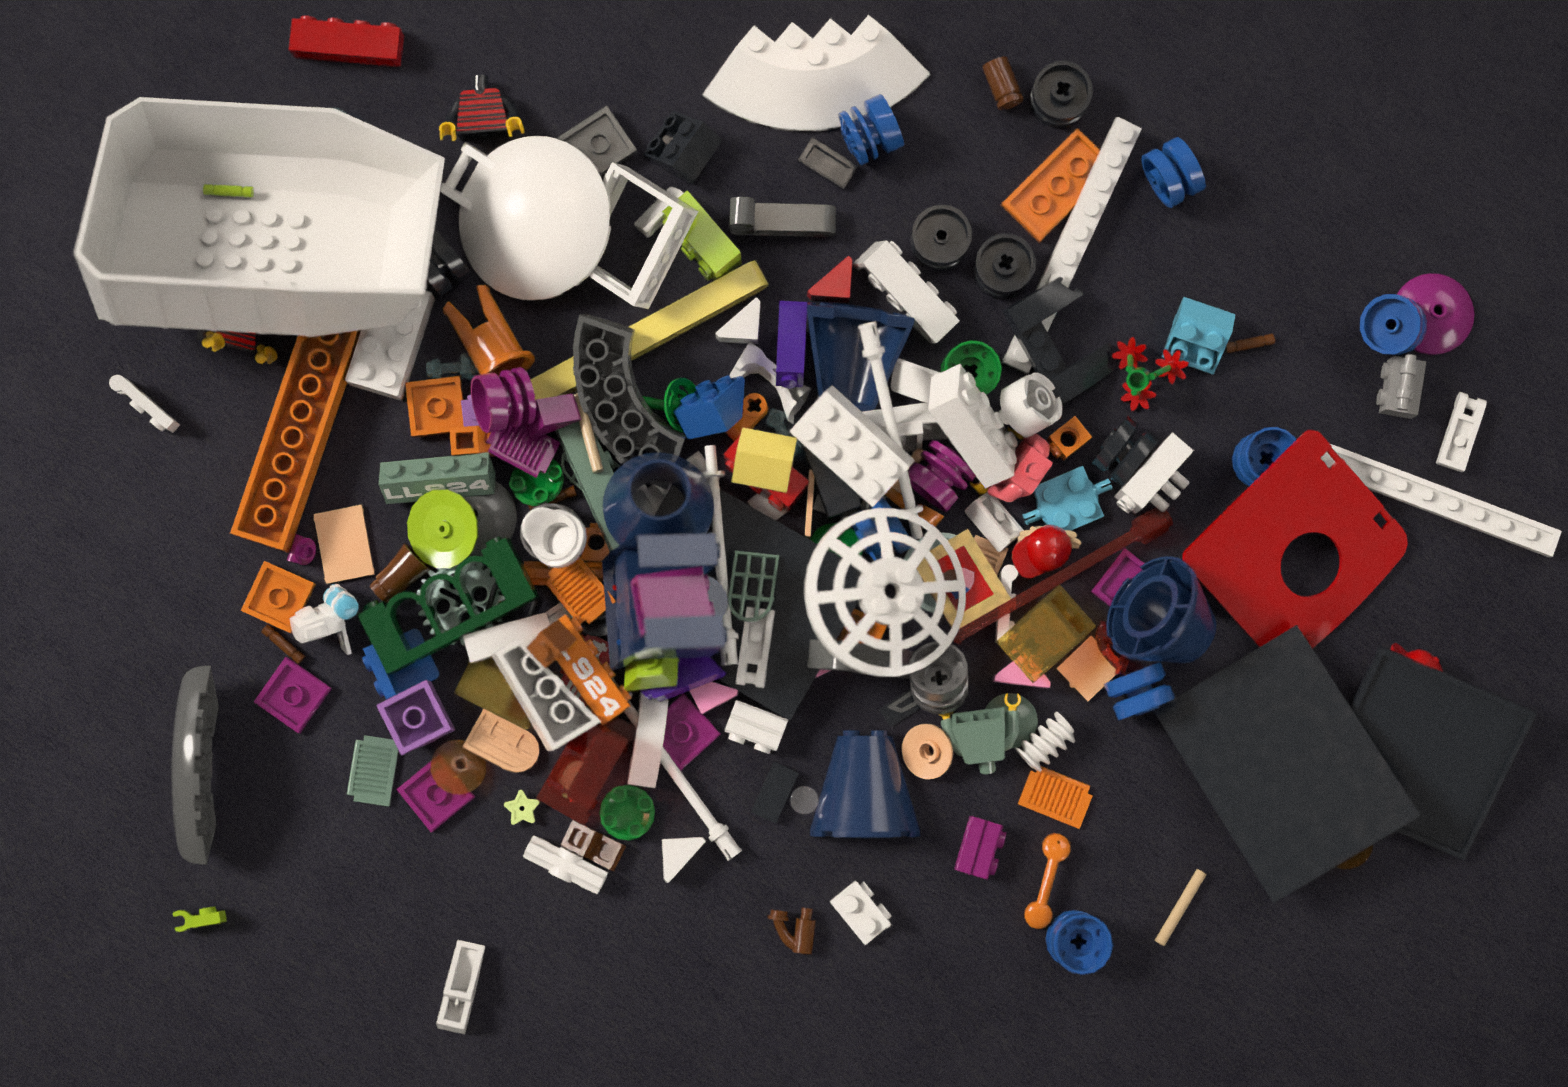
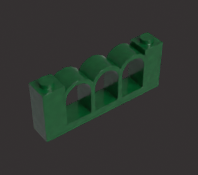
[358,536,540,674]

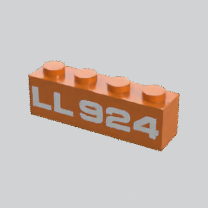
[538,614,632,725]

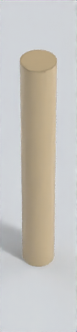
[574,393,604,473]
[1155,869,1206,946]

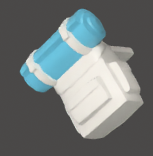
[289,584,358,655]

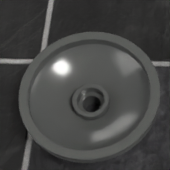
[464,481,517,557]

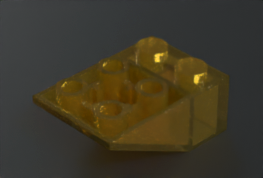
[996,584,1096,683]
[454,657,531,730]

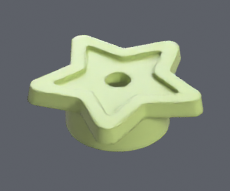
[504,790,540,825]

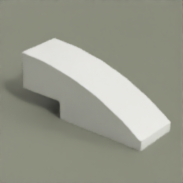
[463,612,551,663]
[437,940,485,1034]

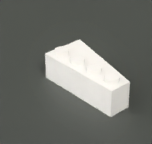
[852,240,960,343]
[491,639,601,751]

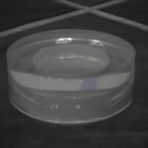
[790,786,818,814]

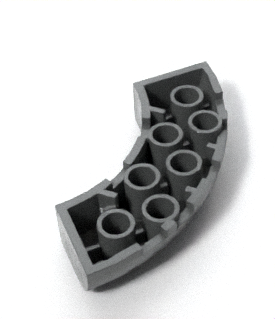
[573,314,686,490]
[172,666,219,864]

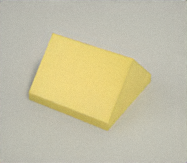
[732,428,797,493]

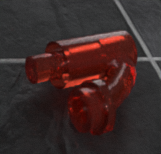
[1094,620,1129,675]

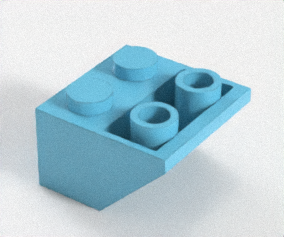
[1162,297,1235,375]

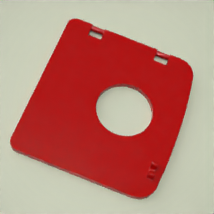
[1182,430,1408,649]

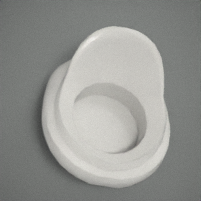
[522,507,587,568]

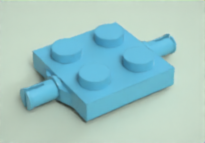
[1023,466,1112,530]

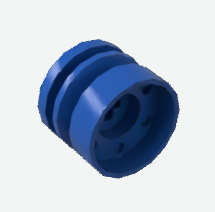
[838,94,904,165]
[1232,427,1296,486]
[1046,910,1112,974]

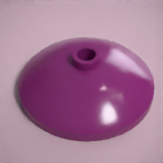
[1393,274,1474,355]

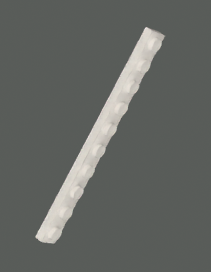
[1002,117,1142,374]
[1321,444,1562,558]

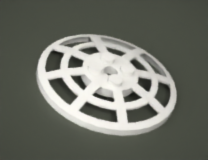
[805,508,966,677]

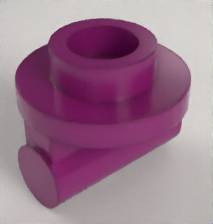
[287,534,316,565]

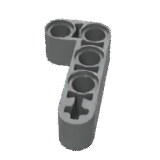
[729,197,836,237]
[807,640,914,679]

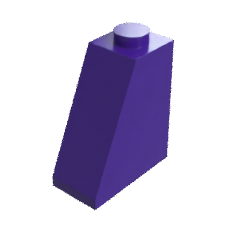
[776,301,807,389]
[640,657,726,702]

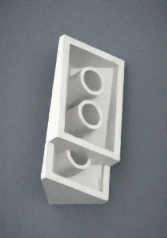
[862,403,948,452]

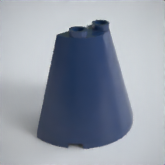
[806,302,915,412]
[810,730,920,837]

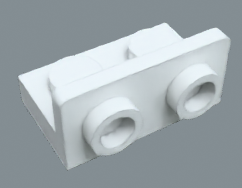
[830,880,891,945]

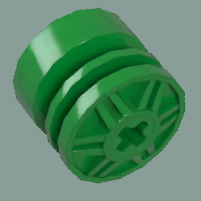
[940,340,1002,395]

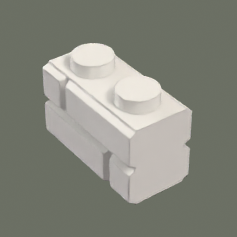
[725,700,788,754]

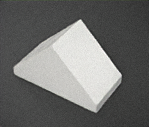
[715,297,760,344]
[662,837,706,883]

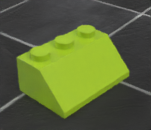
[624,658,678,691]

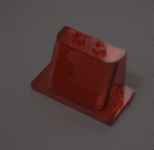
[536,707,636,826]

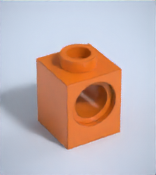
[1047,416,1092,461]
[581,523,610,562]

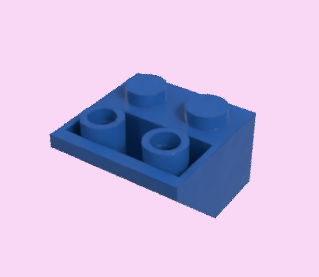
[673,375,745,439]

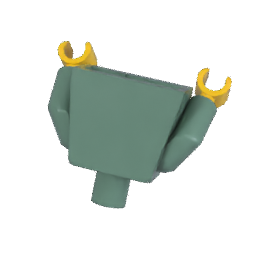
[938,693,1021,774]

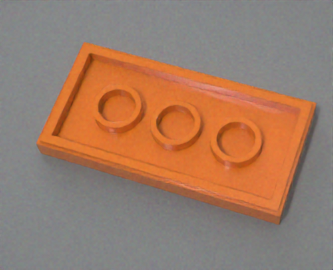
[1001,128,1100,243]

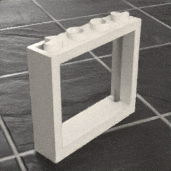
[589,162,698,309]

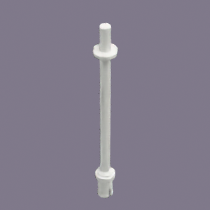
[858,322,923,540]
[702,445,739,666]
[612,678,742,861]

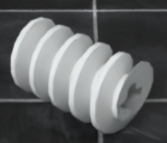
[1015,712,1075,772]

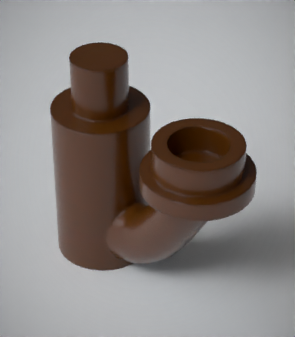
[768,908,816,954]

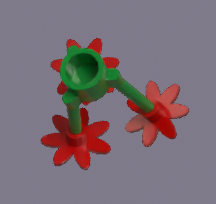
[1112,337,1189,411]

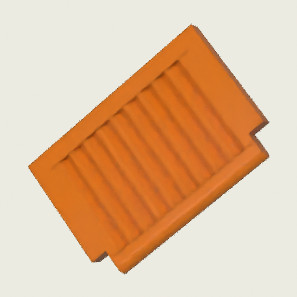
[545,556,616,625]
[1018,766,1092,829]

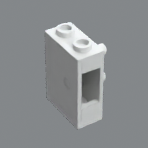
[1114,432,1193,514]

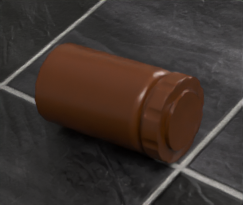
[982,56,1024,110]

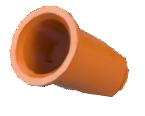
[443,285,535,377]

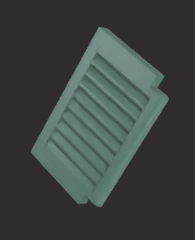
[347,735,399,806]

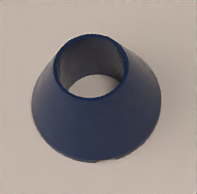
[603,452,714,545]
[1106,556,1216,663]

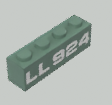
[379,452,496,504]

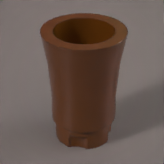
[369,543,432,602]

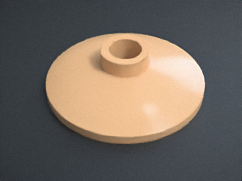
[902,724,953,779]

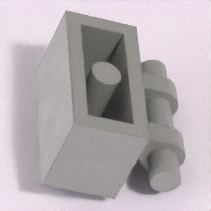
[1377,355,1426,419]

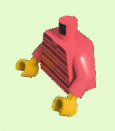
[970,427,1052,502]

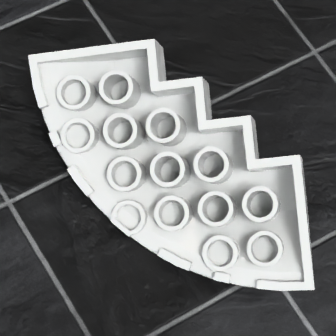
[703,15,930,131]

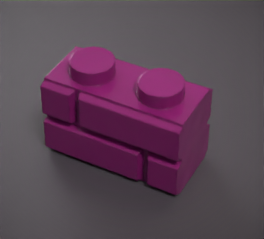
[954,816,1006,880]

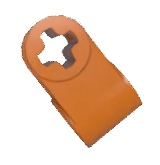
[725,393,768,441]

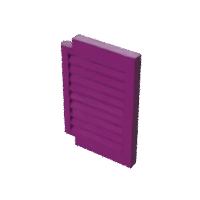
[486,423,560,478]

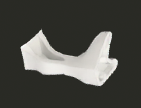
[730,342,811,424]

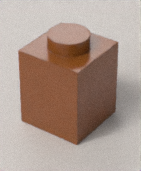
[526,620,577,668]

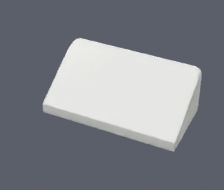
[634,187,683,238]
[891,358,940,404]
[965,492,1024,552]

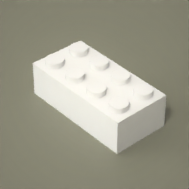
[345,291,435,401]
[928,364,1017,488]
[790,386,914,507]

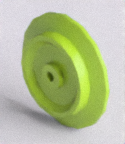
[407,489,478,568]

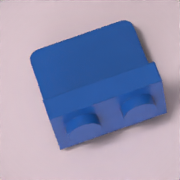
[362,629,439,700]

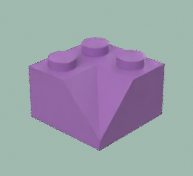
[376,680,455,755]

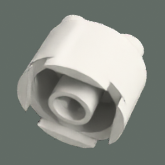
[999,373,1062,438]

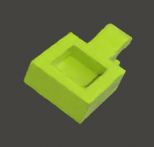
[173,906,227,932]

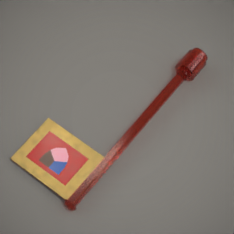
[916,508,1173,644]

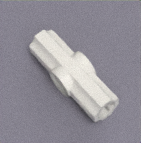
[523,835,609,894]

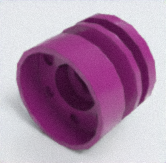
[471,367,536,433]
[908,440,976,512]

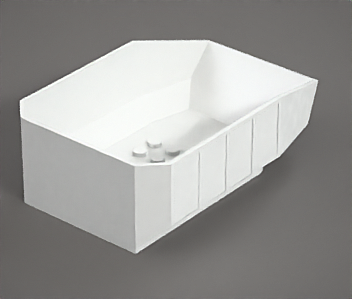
[74,97,445,337]

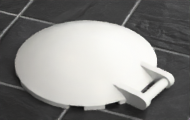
[440,136,611,300]

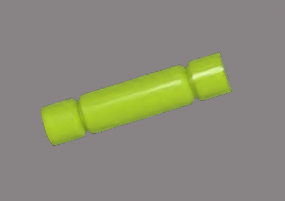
[203,184,254,198]

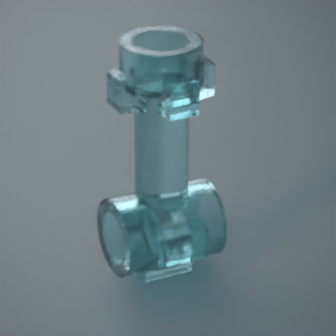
[426,353,478,380]
[765,408,802,456]

